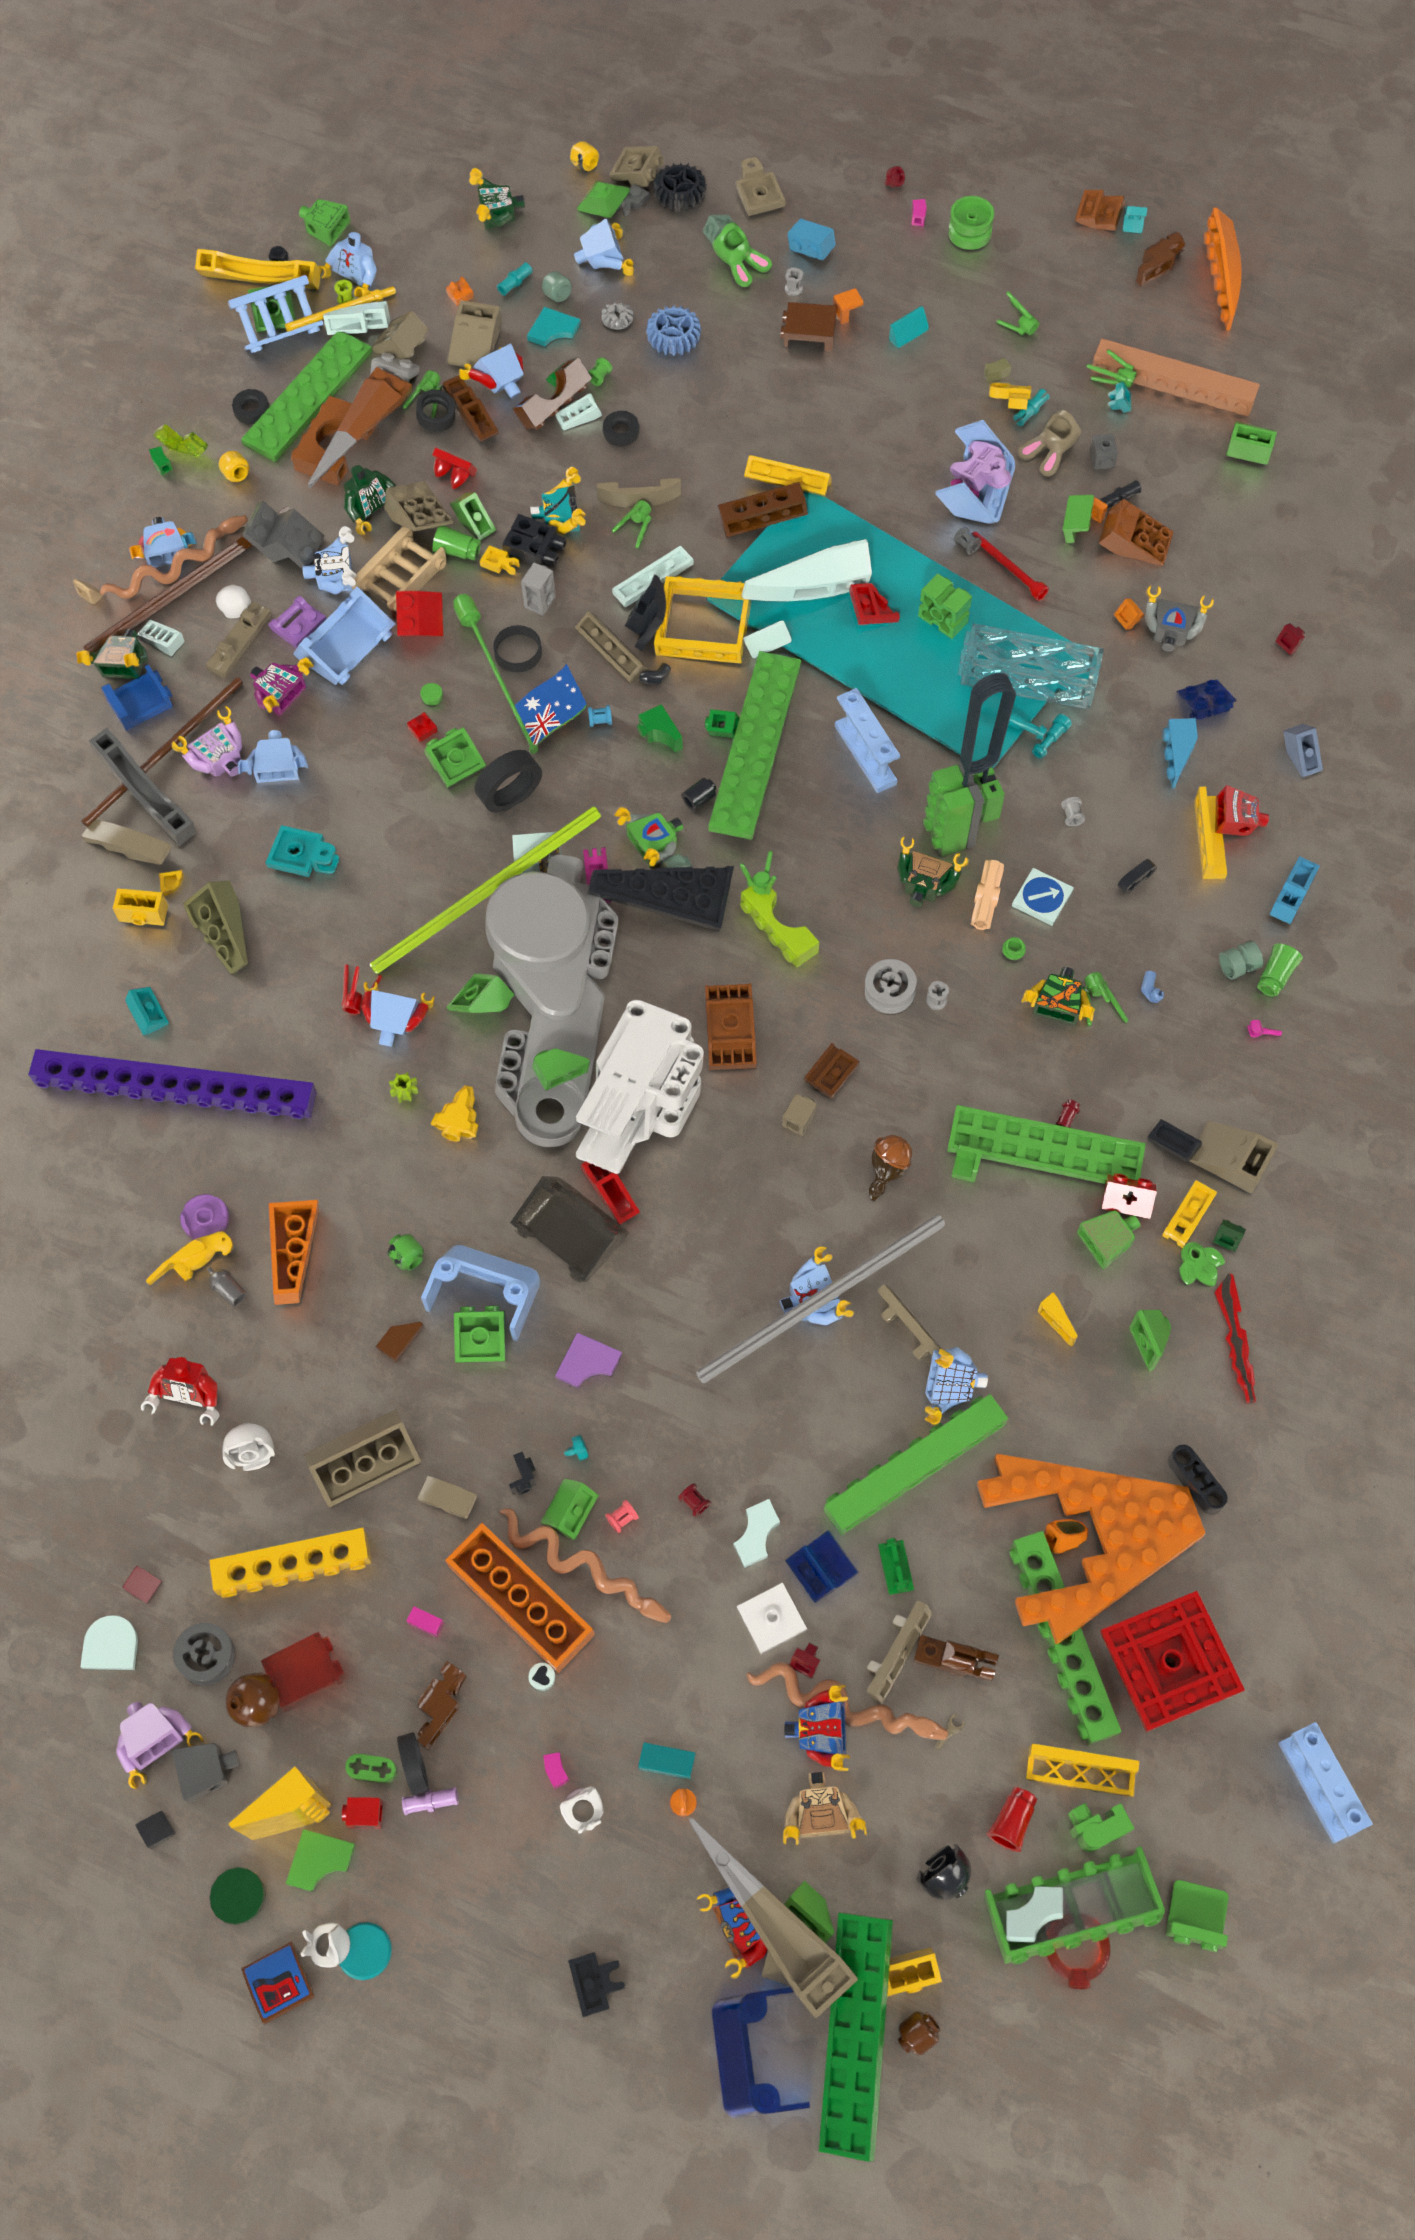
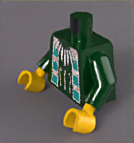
[469,168,525,229]
[343,465,397,535]

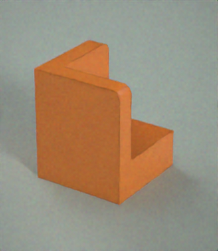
[833,288,864,324]

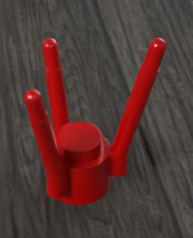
[341,964,382,1015]

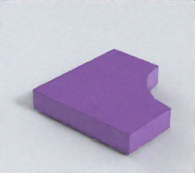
[555,1333,622,1388]

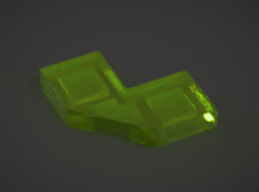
[153,424,209,457]

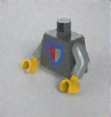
[1145,586,1213,652]

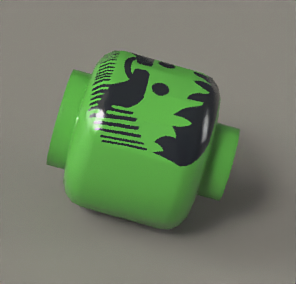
[387,1234,424,1271]

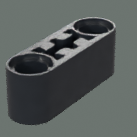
[1168,1444,1228,1515]

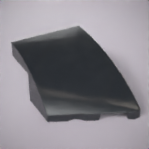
[625,574,666,651]

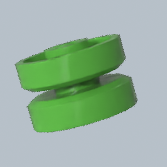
[948,196,995,250]

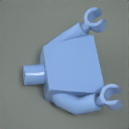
[237,730,308,783]

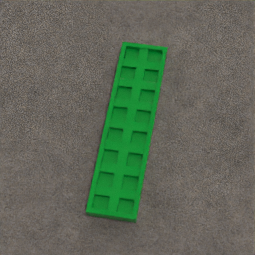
[819,1913,893,2162]

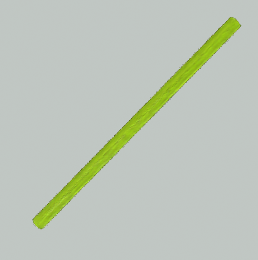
[370,806,601,974]

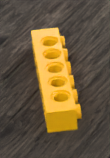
[209,1528,371,1598]

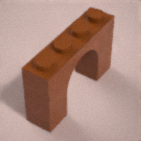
[291,396,377,486]

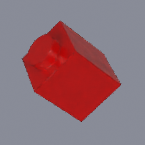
[342,1797,383,1829]

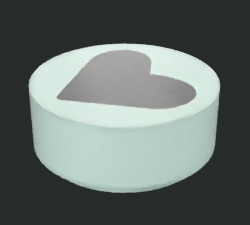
[529,1663,556,1691]

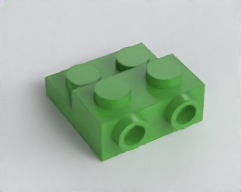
[424,727,486,788]
[454,1306,506,1363]

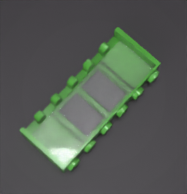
[984,1846,1165,1964]

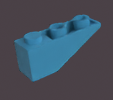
[1162,719,1198,788]

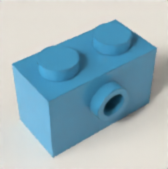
[787,218,836,260]

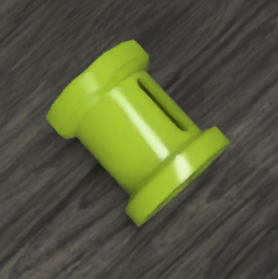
[334,280,355,305]

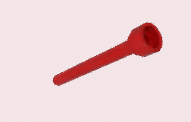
[971,531,1049,601]

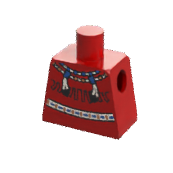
[1215,785,1269,836]

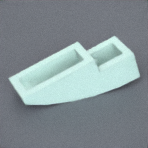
[323,301,391,335]

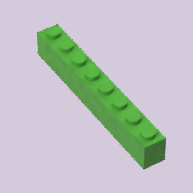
[824,1394,1008,1536]

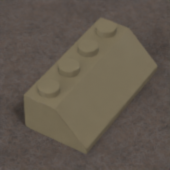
[304,1409,421,1508]

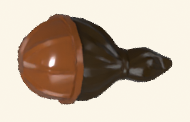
[869,1135,912,1201]

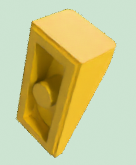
[1037,1292,1078,1346]

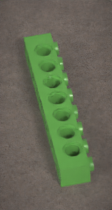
[1009,1531,1122,1746]

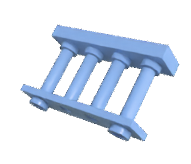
[228,275,323,353]
[835,688,900,793]
[1278,1722,1373,1844]

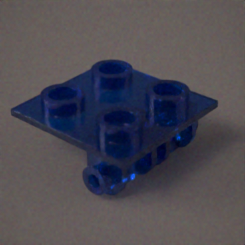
[1177,679,1237,721]

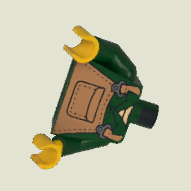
[76,629,148,679]
[897,836,969,907]

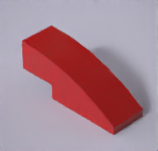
[580,1161,640,1225]

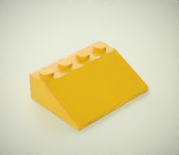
[229,1766,333,1840]

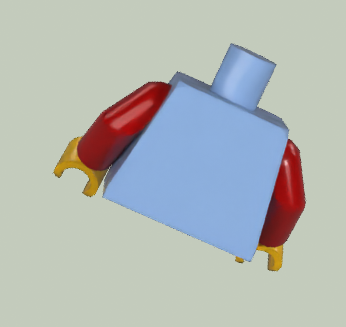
[459,344,523,399]
[361,982,435,1047]

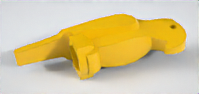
[146,1231,233,1285]

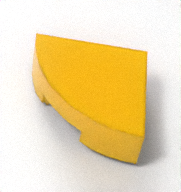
[159,870,183,896]

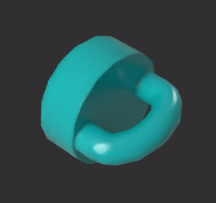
[564,1434,589,1461]

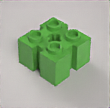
[918,573,972,639]

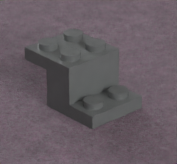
[242,501,325,569]

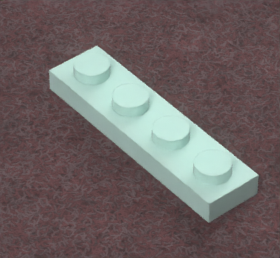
[612,546,694,608]

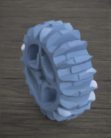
[646,304,701,356]

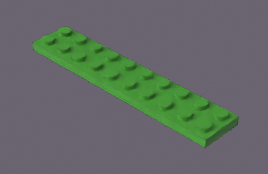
[708,651,801,840]

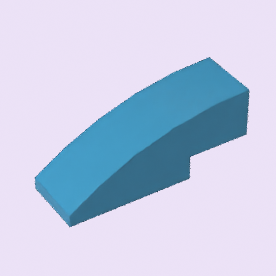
[1269,856,1320,924]

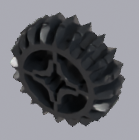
[653,162,706,212]

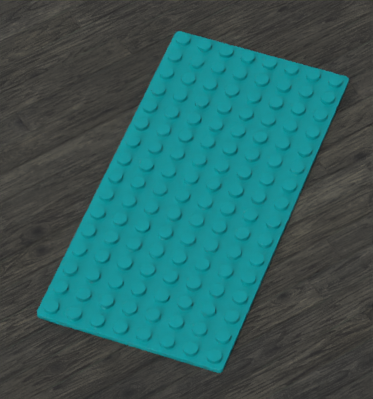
[706,492,1086,769]

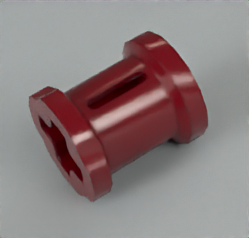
[678,1483,712,1517]

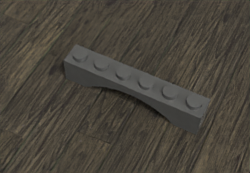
[89,728,197,846]

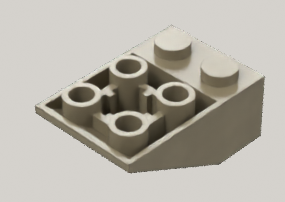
[448,300,502,368]
[384,481,453,531]
[1190,1121,1279,1194]

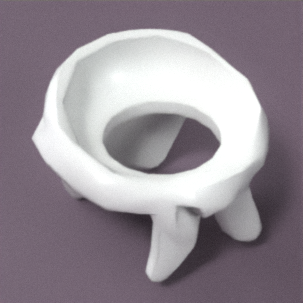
[560,1787,603,1833]
[301,1922,350,1968]

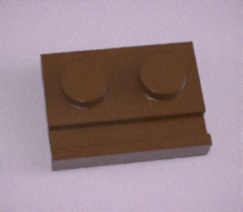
[804,1043,860,1099]

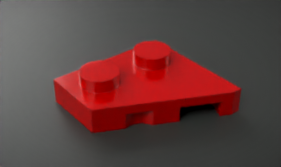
[849,583,900,625]

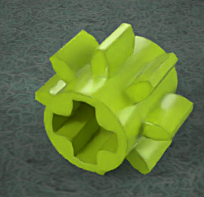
[389,1072,419,1103]

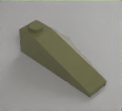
[183,880,248,974]

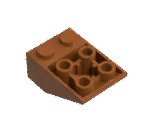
[1098,499,1174,566]

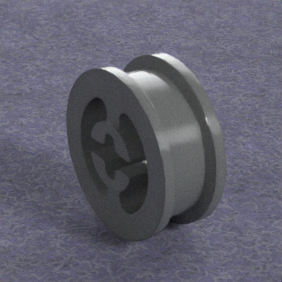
[173,1623,236,1686]

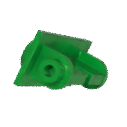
[878,1538,914,1595]

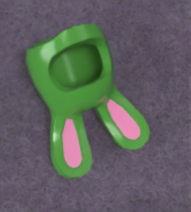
[712,222,772,287]

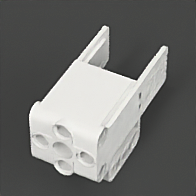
[576,1000,704,1174]

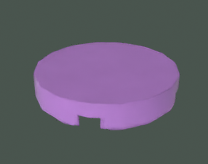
[180,1194,230,1239]

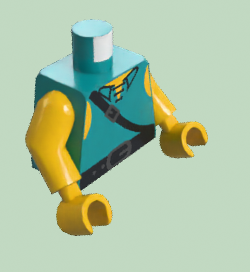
[530,467,586,535]

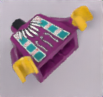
[250,657,314,716]

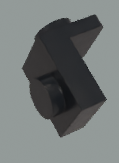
[509,1451,536,1495]

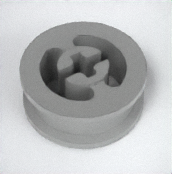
[865,959,917,1014]

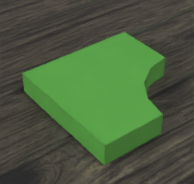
[286,1829,356,1892]

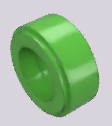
[420,683,443,706]

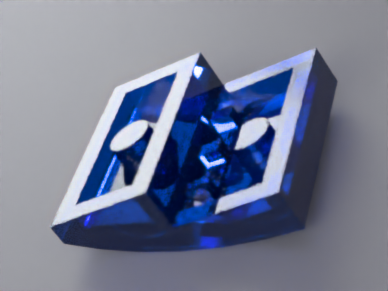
[785,1530,859,1603]

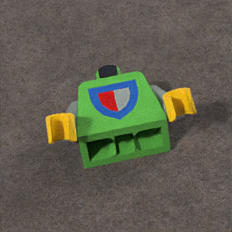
[614,807,683,868]

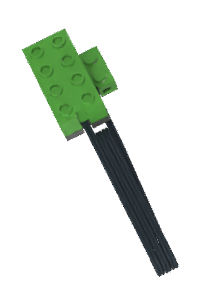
[923,673,1016,857]

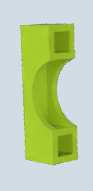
[740,886,819,967]

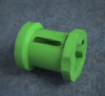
[588,357,613,386]

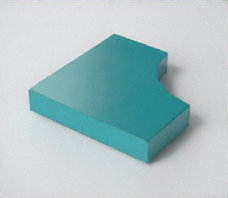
[527,307,581,347]

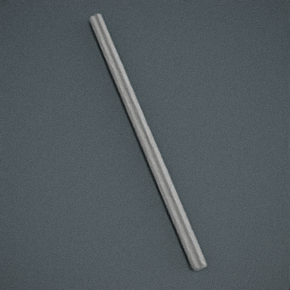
[696,1215,945,1383]

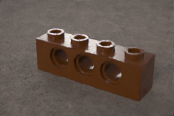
[718,482,808,538]

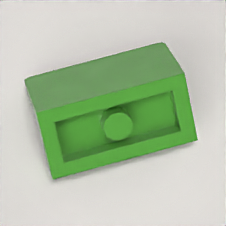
[1063,495,1094,543]
[541,1479,599,1540]

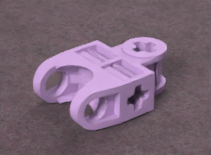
[950,441,1012,491]

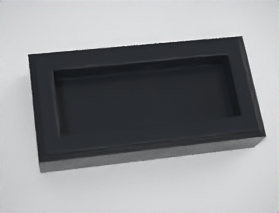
[1147,1119,1202,1163]

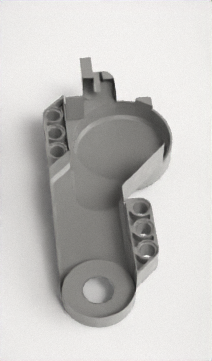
[485,855,618,1147]

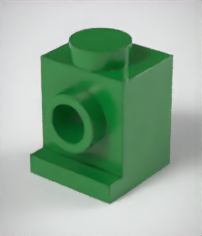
[705,709,740,739]

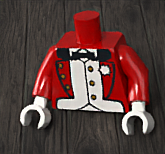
[141,1357,219,1426]

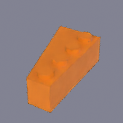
[269,1200,319,1305]

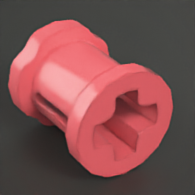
[605,1500,639,1534]

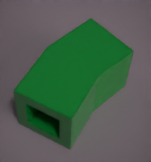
[149,446,173,476]

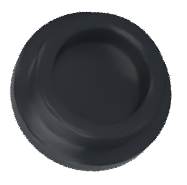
[269,246,289,261]

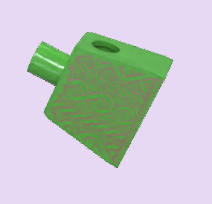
[1077,1211,1140,1269]

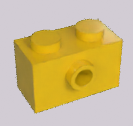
[112,888,168,926]
[887,1947,942,1996]

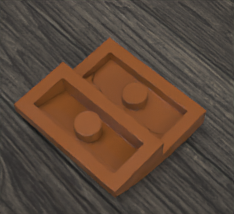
[1075,190,1125,231]

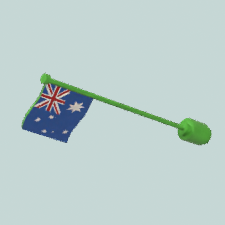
[453,594,587,754]

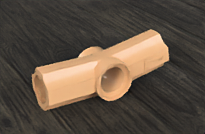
[971,860,1004,930]

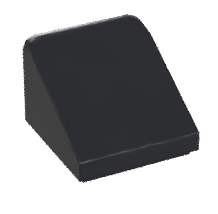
[135,1810,175,1850]

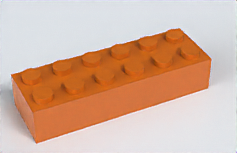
[445,1523,595,1674]

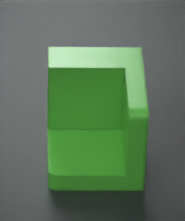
[951,1145,983,1183]

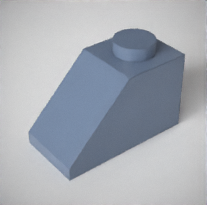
[1283,724,1323,777]

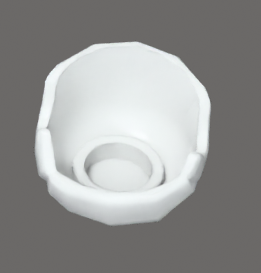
[216,584,251,618]

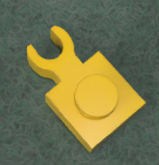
[480,545,520,575]

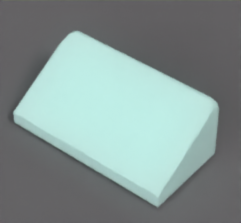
[743,621,792,658]

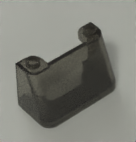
[510,1176,629,1283]

